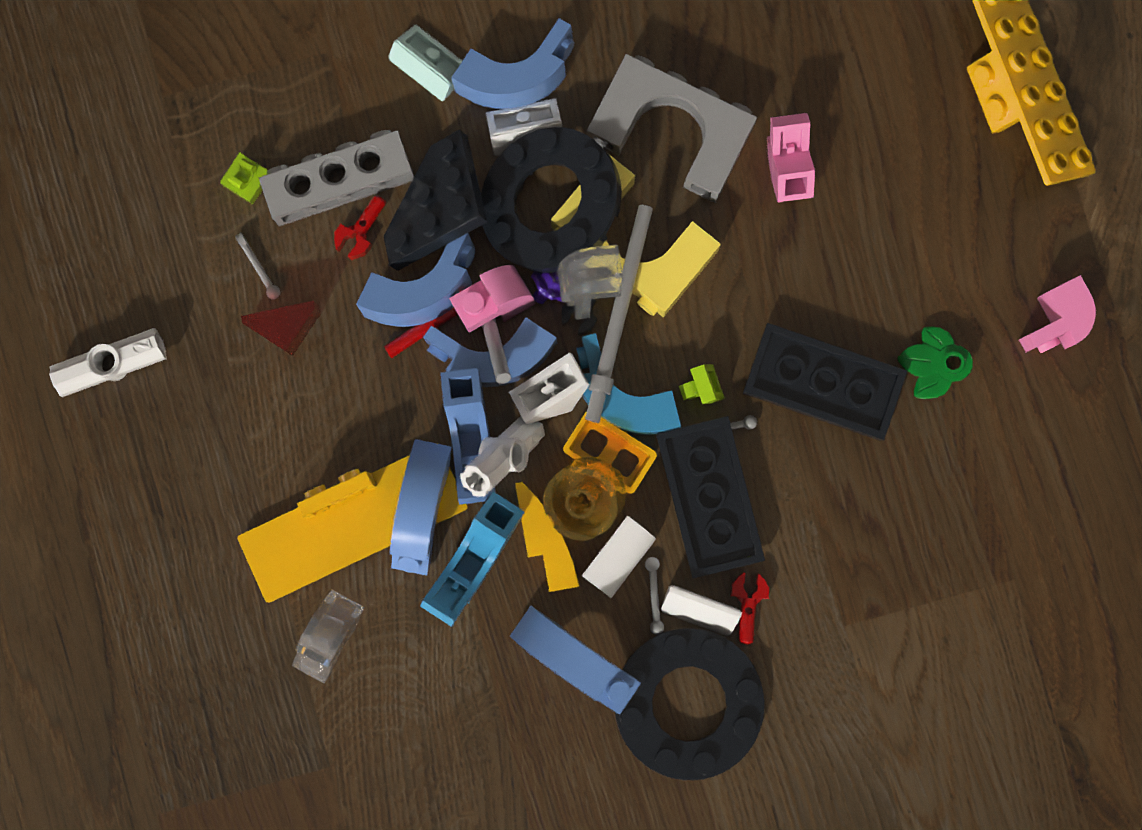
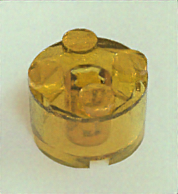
[543,457,626,541]

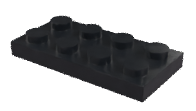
[743,323,907,441]
[656,416,765,578]

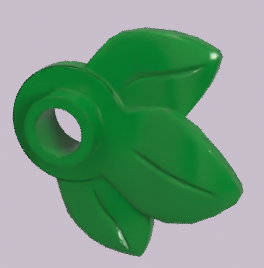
[898,327,973,399]

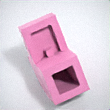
[767,113,815,202]
[449,265,535,333]
[1019,275,1096,354]

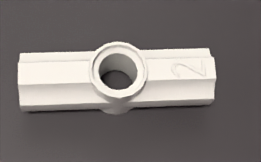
[49,328,167,397]
[460,416,545,496]

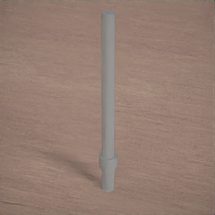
[585,205,653,423]

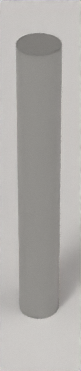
[482,318,511,384]

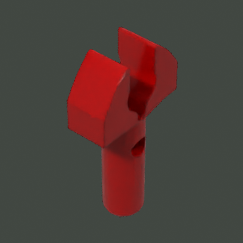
[334,195,386,260]
[730,572,769,644]

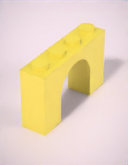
[551,155,721,318]

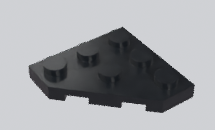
[384,129,487,271]

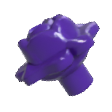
[531,271,569,304]

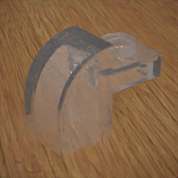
[557,245,623,319]
[292,590,364,683]

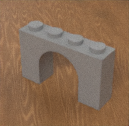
[587,54,757,203]

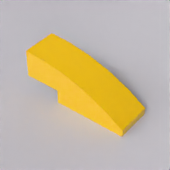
[515,482,579,592]

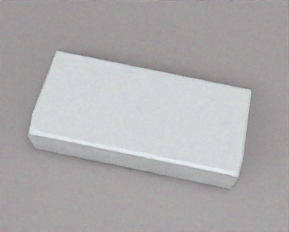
[486,99,562,155]
[661,585,742,636]

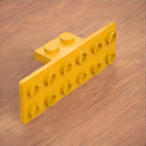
[966,0,1096,186]
[237,443,468,603]

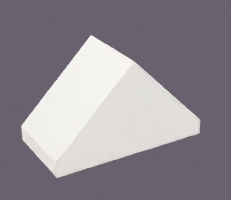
[509,353,589,424]

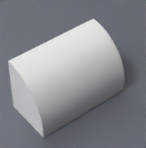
[582,516,656,598]

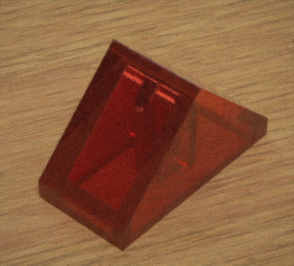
[241,301,321,356]

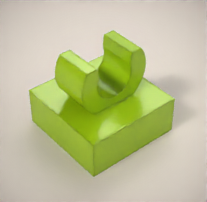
[220,153,268,205]
[679,364,725,404]

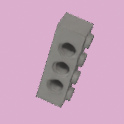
[259,130,414,226]

